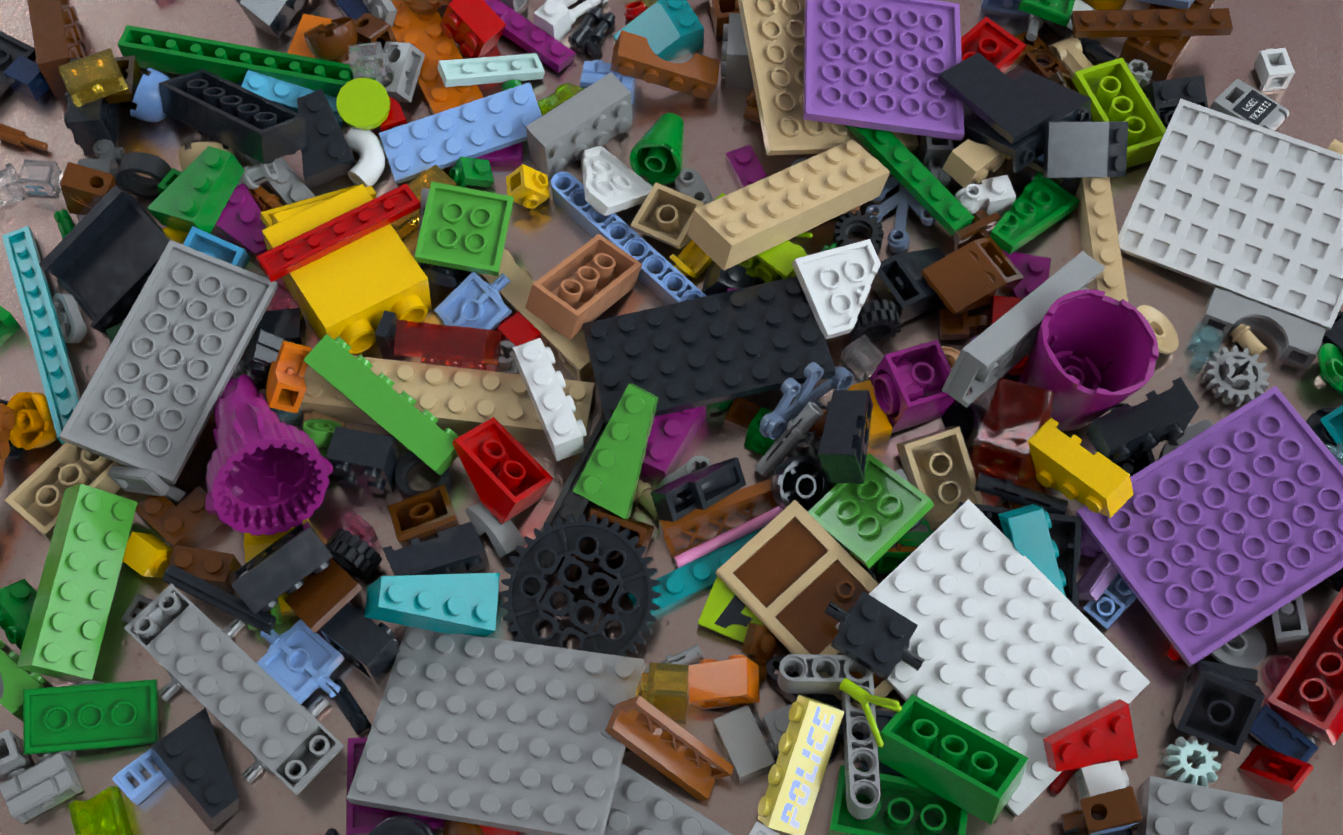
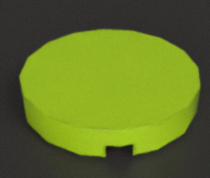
[336,78,390,130]

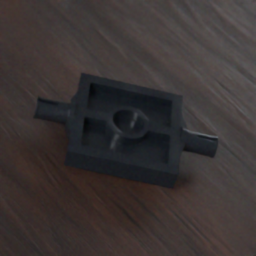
[824,591,925,680]

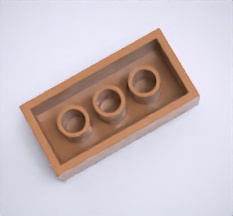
[525,234,642,340]

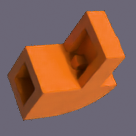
[266,341,312,414]

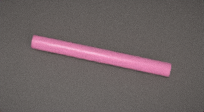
[673,506,783,568]

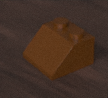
[388,484,460,548]

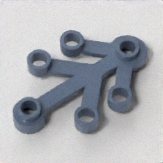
[866,176,937,253]
[759,362,854,440]

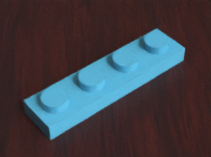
[241,70,344,128]

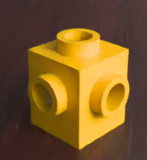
[506,164,550,210]

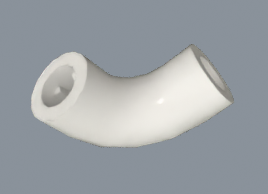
[345,128,386,187]

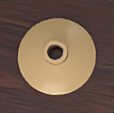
[1136,305,1179,354]

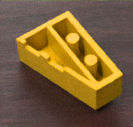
[1028,418,1134,518]

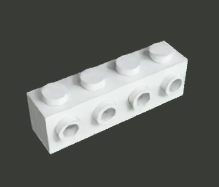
[513,338,587,461]

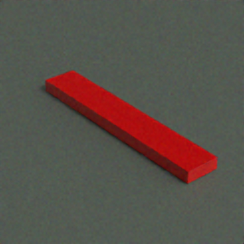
[256,184,421,282]

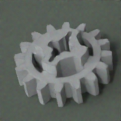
[1203,346,1270,407]

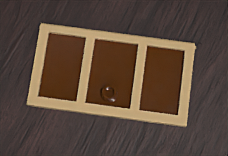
[715,500,894,709]

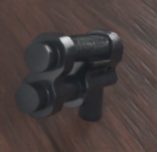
[568,6,616,60]

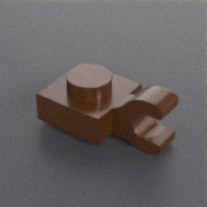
[938,310,989,340]
[741,623,778,682]

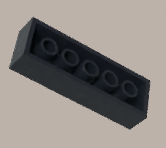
[159,69,307,164]

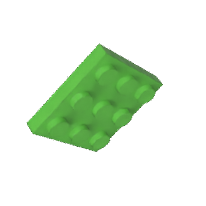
[414,181,514,276]
[808,453,934,568]

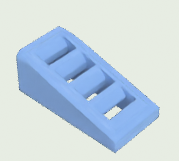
[112,749,167,805]

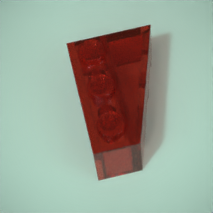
[394,320,502,370]

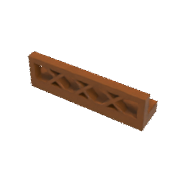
[659,479,778,562]
[605,695,734,801]

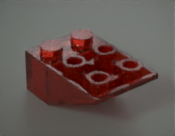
[972,378,1055,483]

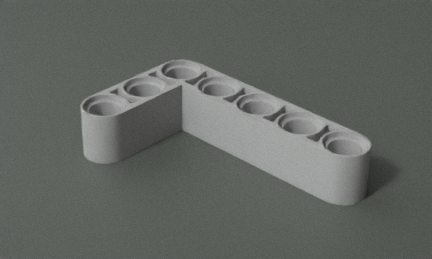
[777,654,880,820]

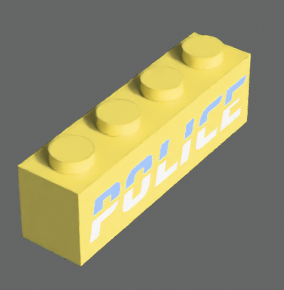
[758,695,845,835]

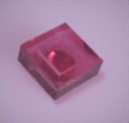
[343,509,378,546]

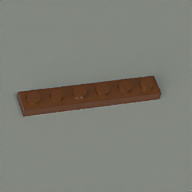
[1071,8,1233,38]

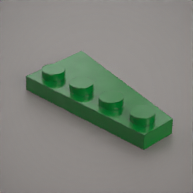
[990,171,1080,254]

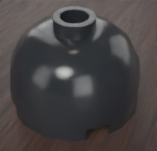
[771,456,832,512]

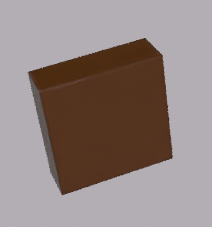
[724,398,762,433]

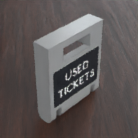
[1209,78,1289,131]

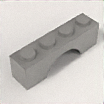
[1198,287,1326,369]

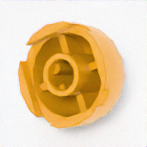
[6,392,58,450]

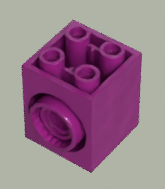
[869,339,955,433]

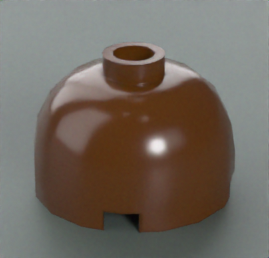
[304,16,358,63]

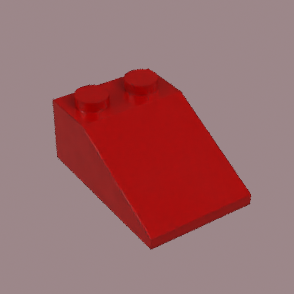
[961,16,1026,73]
[452,417,554,524]

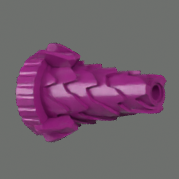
[205,374,333,536]

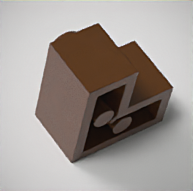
[135,486,223,549]

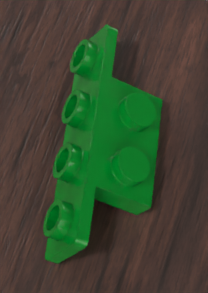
[0,578,37,650]

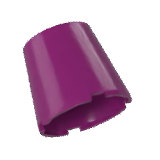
[1019,289,1159,431]

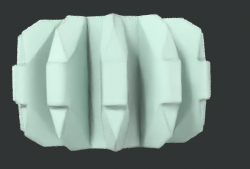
[1162,736,1222,787]

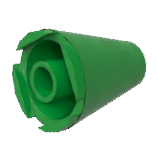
[629,113,684,185]

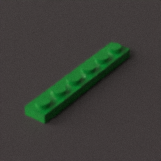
[845,125,974,236]

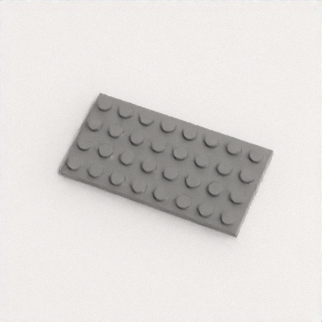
[59,240,278,485]

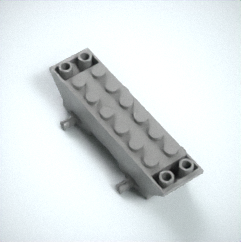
[124,583,345,795]

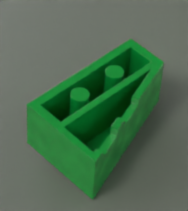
[147,146,245,234]

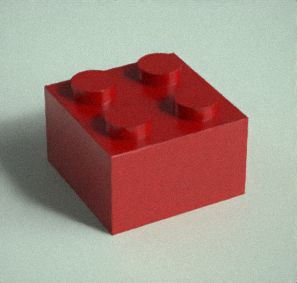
[440,0,507,58]

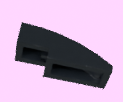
[650,457,746,522]

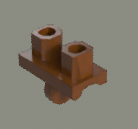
[951,209,1001,251]

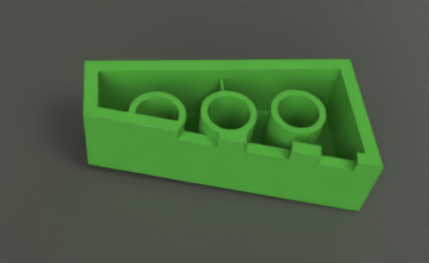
[573,383,659,519]

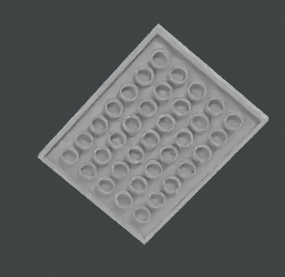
[347,627,646,835]

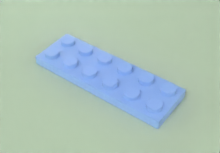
[379,82,542,184]

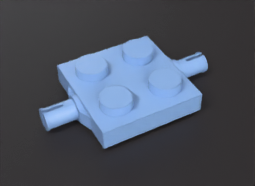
[434,272,513,351]
[257,619,345,705]

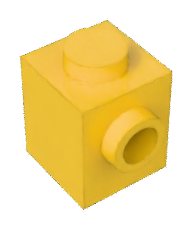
[123,532,173,578]

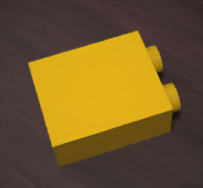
[262,184,432,354]

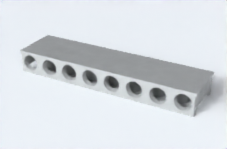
[942,251,1105,407]

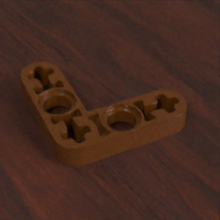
[1009,32,1071,79]

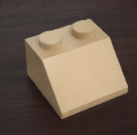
[630,182,705,249]

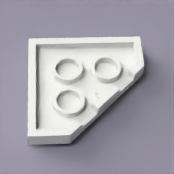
[581,146,653,216]
[792,239,881,339]

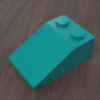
[613,0,704,62]

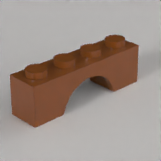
[610,30,720,100]

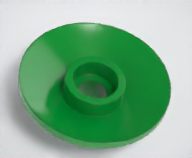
[1318,343,1343,395]

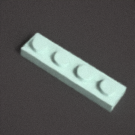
[437,53,545,87]

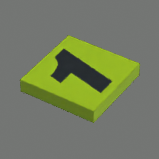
[697,576,764,644]

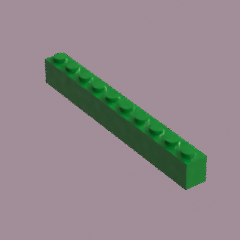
[117,25,375,98]

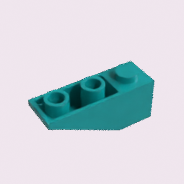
[998,504,1067,597]

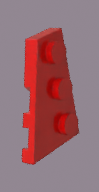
[1043,699,1138,772]

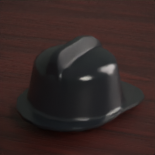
[941,394,993,450]

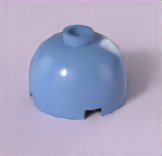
[130,68,170,122]

